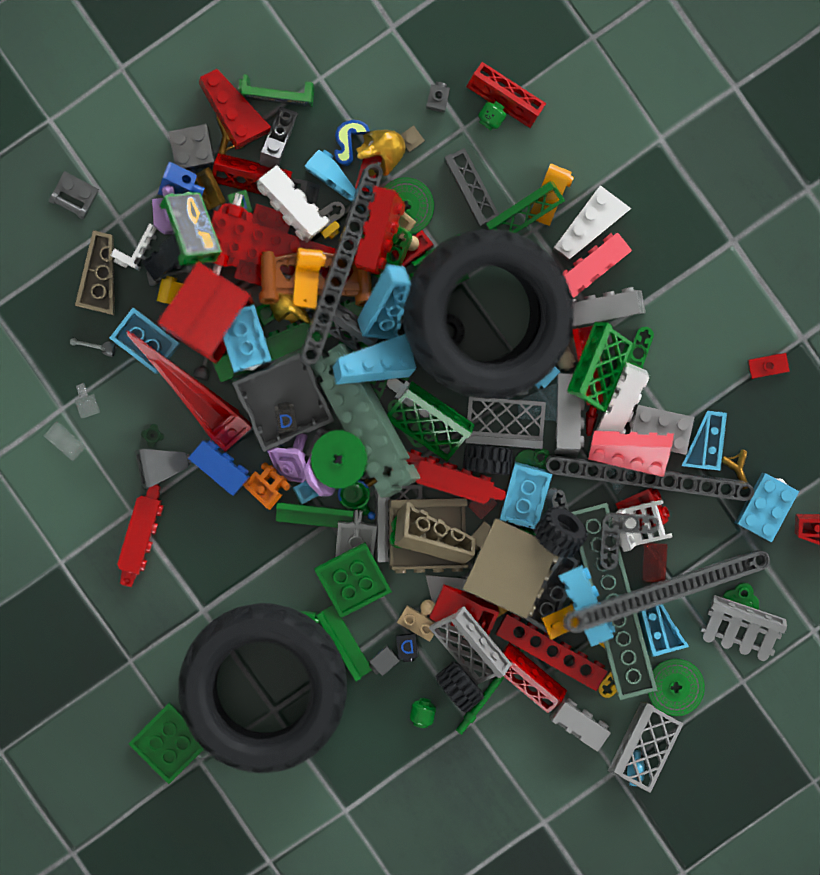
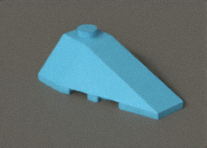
[305,150,364,211]

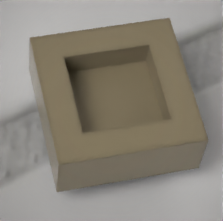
[401,125,425,153]

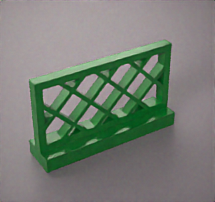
[567,322,633,412]
[387,381,475,461]

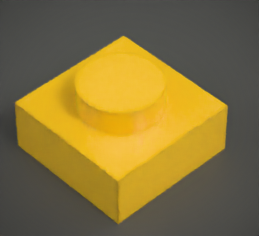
[321,220,341,240]

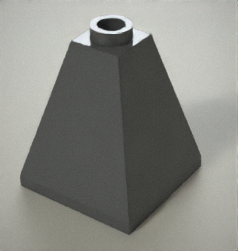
[135,449,191,488]

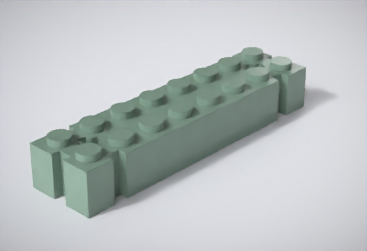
[310,344,421,498]

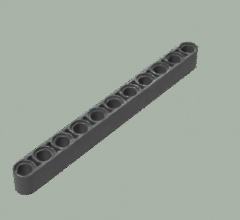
[300,164,382,365]
[545,454,754,501]

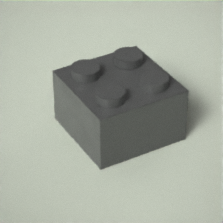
[168,124,215,170]

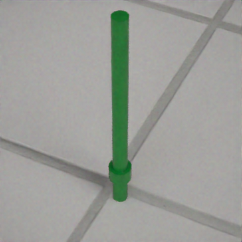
[456,647,524,735]

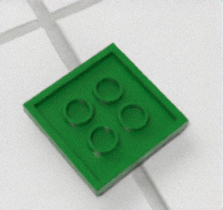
[314,542,392,618]
[128,702,204,784]

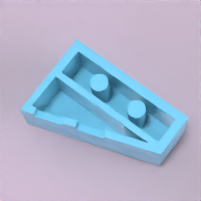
[637,604,689,657]

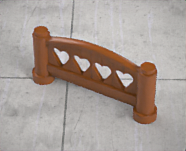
[259,251,372,307]

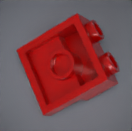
[615,488,670,529]

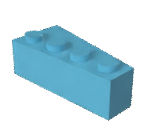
[357,265,411,340]

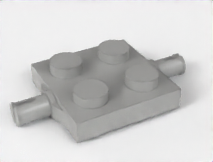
[335,510,377,557]

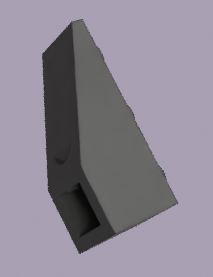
[259,107,298,168]

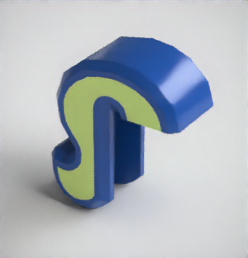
[334,120,370,166]

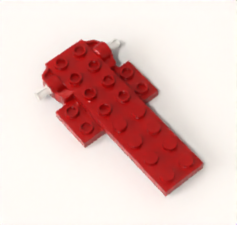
[210,193,356,286]

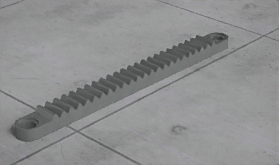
[563,550,770,633]

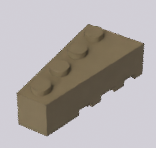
[75,230,115,315]

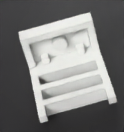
[111,224,157,270]
[612,500,673,552]

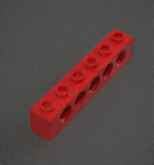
[495,613,608,691]

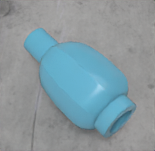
[627,750,645,786]

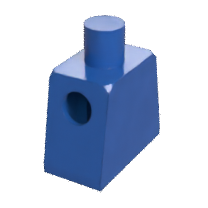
[158,162,205,196]

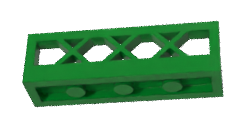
[486,181,565,233]
[276,502,354,528]
[316,605,372,681]

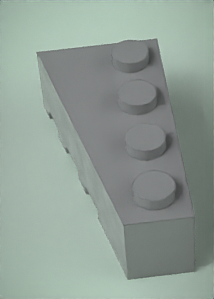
[572,287,646,327]
[554,373,584,457]

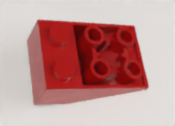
[429,585,499,637]

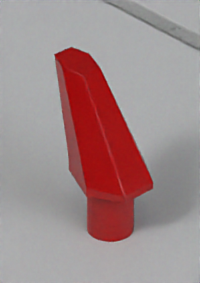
[586,405,598,436]

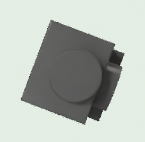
[426,82,450,113]

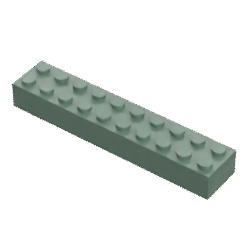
[571,503,657,700]

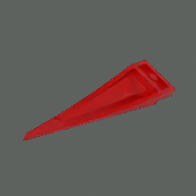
[127,331,252,452]

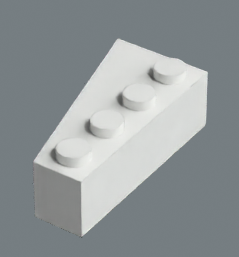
[257,165,330,243]
[596,362,649,434]

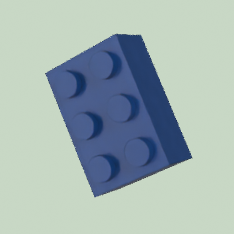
[188,440,250,496]

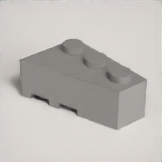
[549,698,611,752]

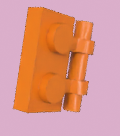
[243,462,291,510]

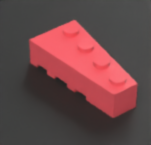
[563,233,632,299]
[588,431,674,477]

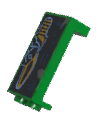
[239,74,315,107]
[159,192,222,266]

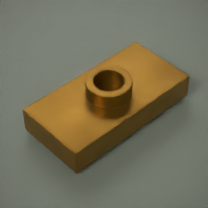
[195,167,226,211]

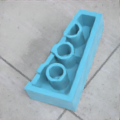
[333,334,416,385]
[559,565,616,646]

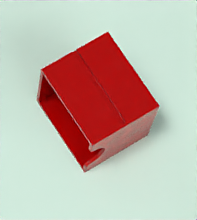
[158,262,256,365]

